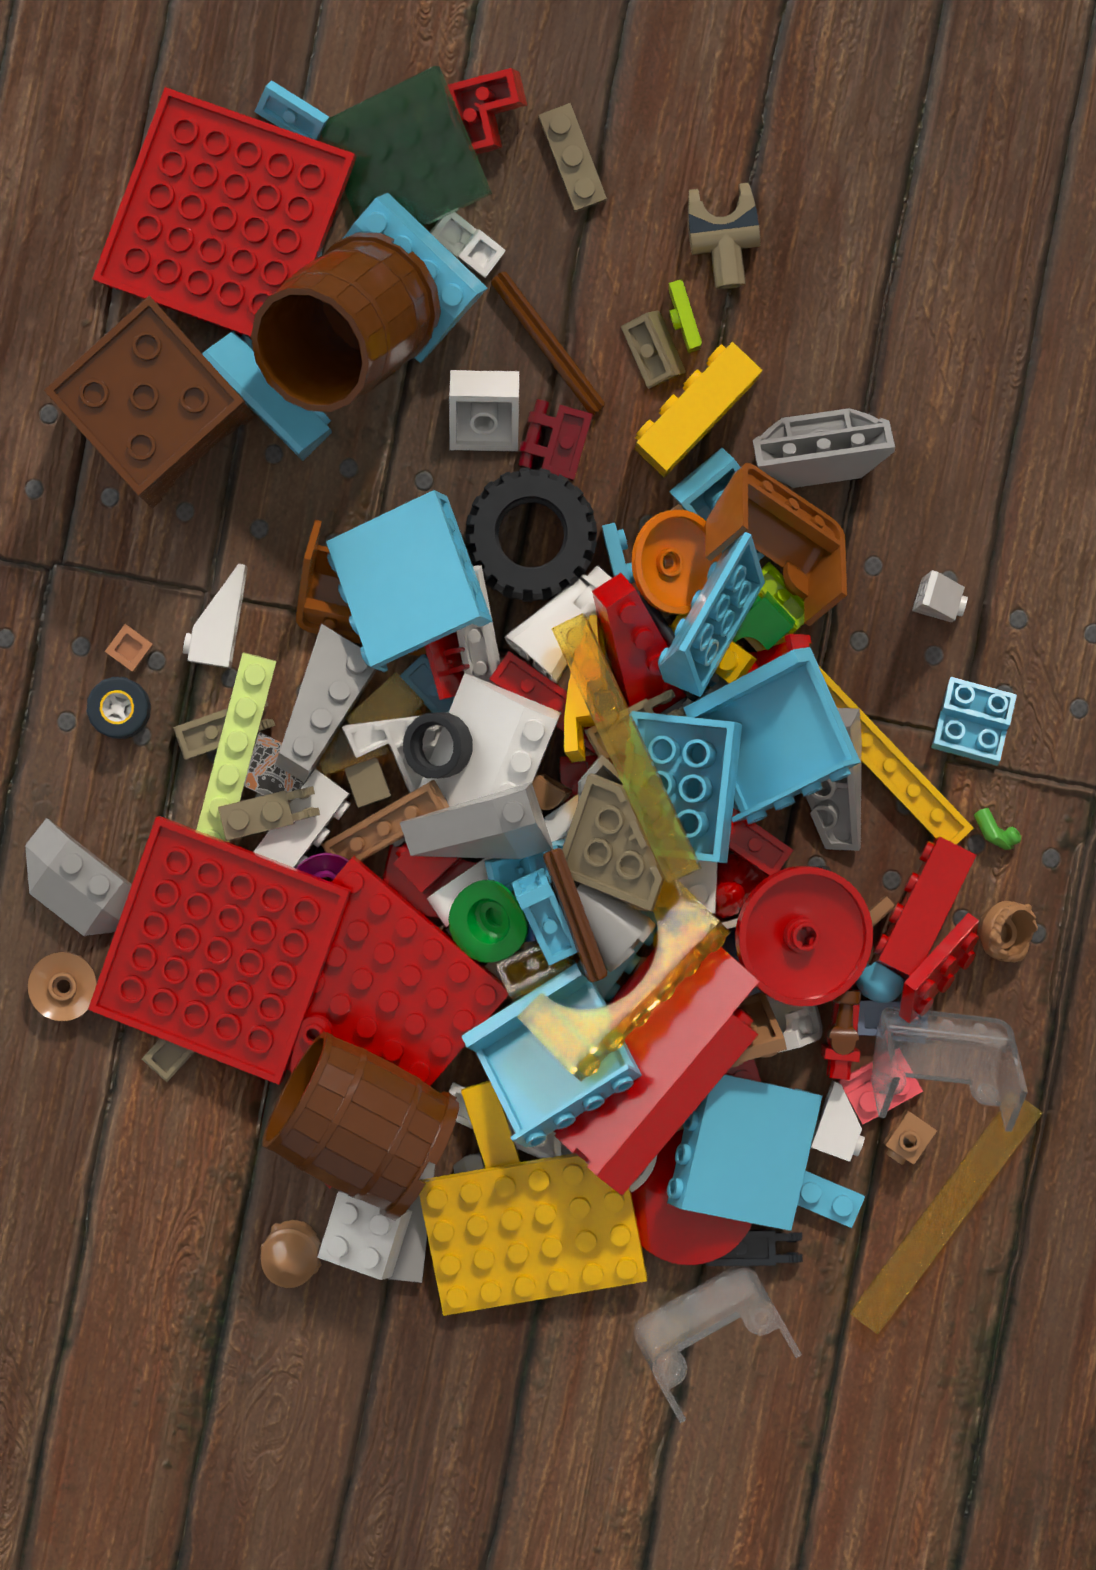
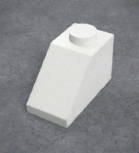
[811,1080,865,1162]

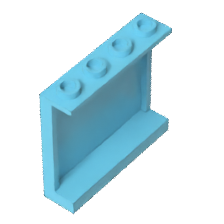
[326,490,493,672]
[684,647,861,824]
[462,963,642,1148]
[667,1074,822,1231]

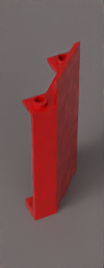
[553,922,760,1196]

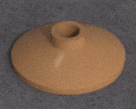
[28,952,97,1021]

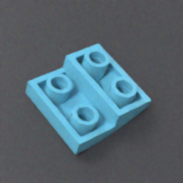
[931,677,1017,766]

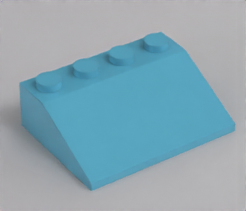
[343,193,488,363]
[658,532,765,697]
[623,711,742,863]

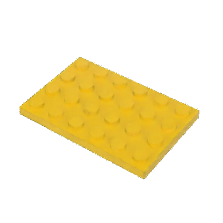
[419,1153,647,1316]

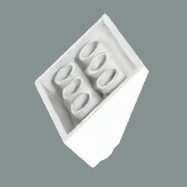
[419,673,561,807]

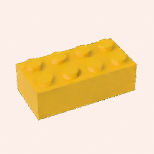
[635,342,763,478]

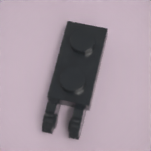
[706,1230,803,1266]

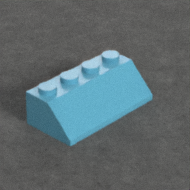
[202,331,332,461]

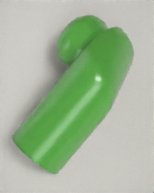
[974,808,1021,850]

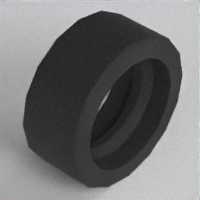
[403,712,473,779]

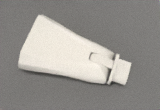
[505,566,611,683]

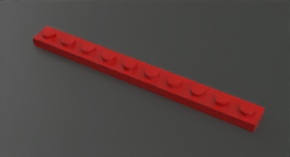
[489,651,794,876]

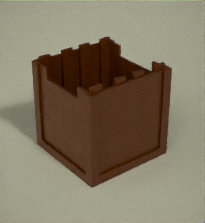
[44,296,254,509]

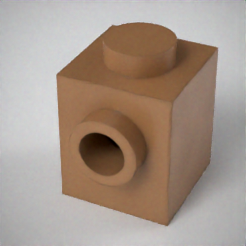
[883,1109,937,1165]

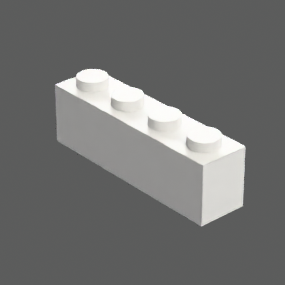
[254,769,351,868]

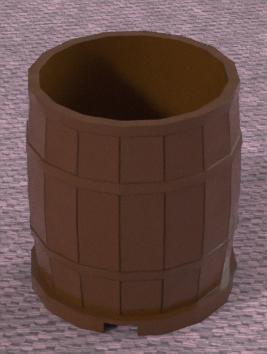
[251,232,441,412]
[262,1031,459,1221]

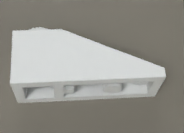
[183,564,248,669]
[912,570,968,622]

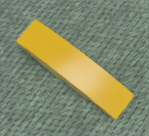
[564,615,608,762]

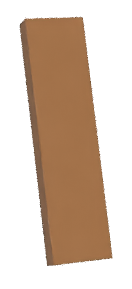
[321,780,450,861]

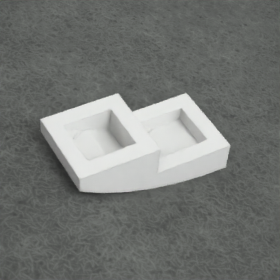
[430,208,506,278]

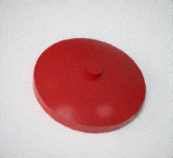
[735,866,873,1007]
[631,1129,753,1265]

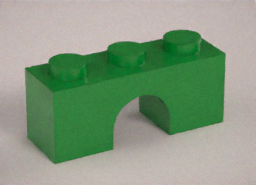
[732,591,796,650]

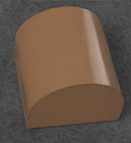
[532,774,572,810]

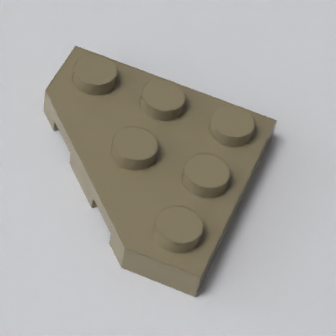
[562,773,665,911]

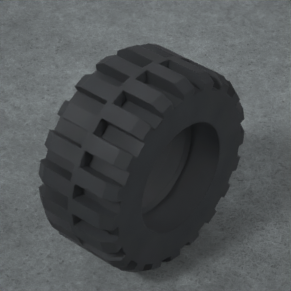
[465,467,597,602]

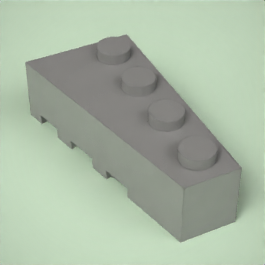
[275,624,377,783]

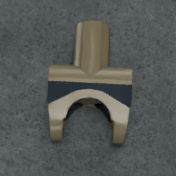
[688,183,760,289]

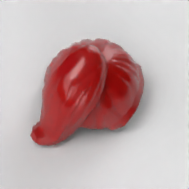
[701,854,767,920]

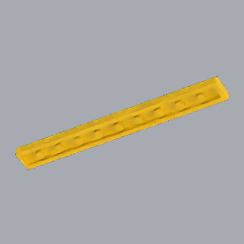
[744,633,974,845]

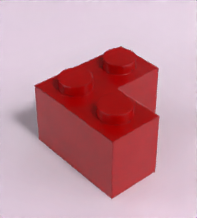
[445,68,527,156]

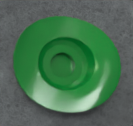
[448,879,528,963]

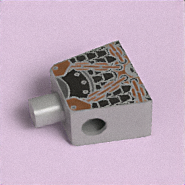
[244,732,321,803]

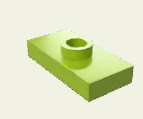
[668,280,702,353]

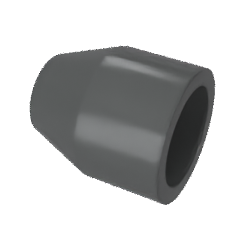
[453,1152,485,1174]

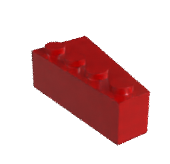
[592,573,686,714]
[870,836,977,980]

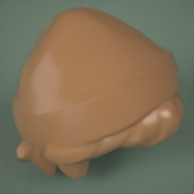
[978,901,1038,963]
[260,1220,322,1288]

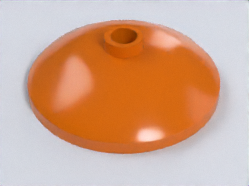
[632,510,722,614]

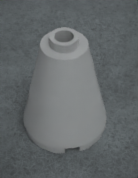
[574,881,656,972]

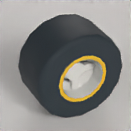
[86,677,151,739]

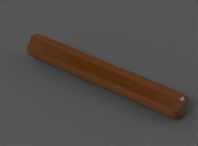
[543,848,607,982]

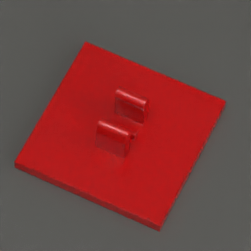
[425,632,470,700]

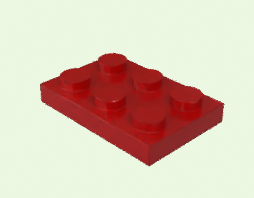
[899,913,979,1024]

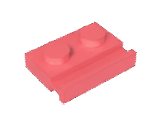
[838,1047,923,1125]

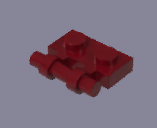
[518,399,593,481]

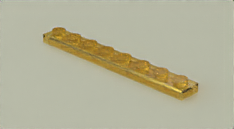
[551,613,702,883]
[849,1091,1043,1334]

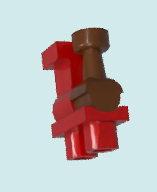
[820,988,861,1080]

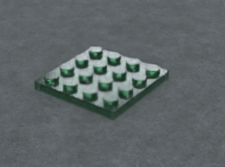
[321,66,492,227]

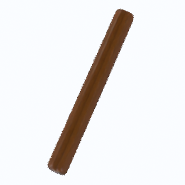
[491,271,605,415]

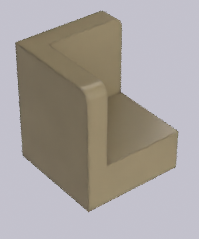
[344,758,392,808]

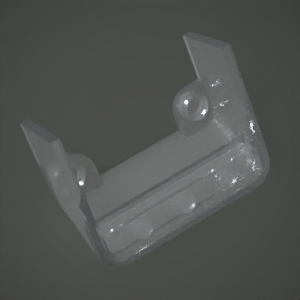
[871,1007,1028,1132]
[634,1266,802,1423]

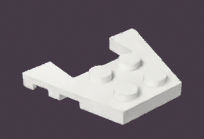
[342,712,448,847]

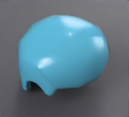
[855,962,906,1003]

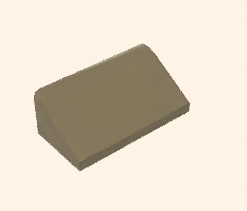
[621,310,686,389]

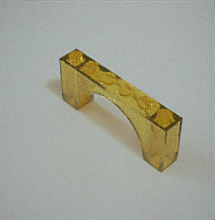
[517,869,730,1082]

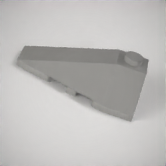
[801,708,862,851]
[400,782,553,859]

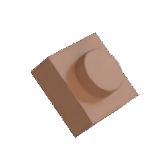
[105,624,154,672]

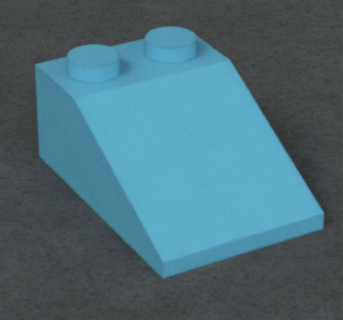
[669,448,765,560]

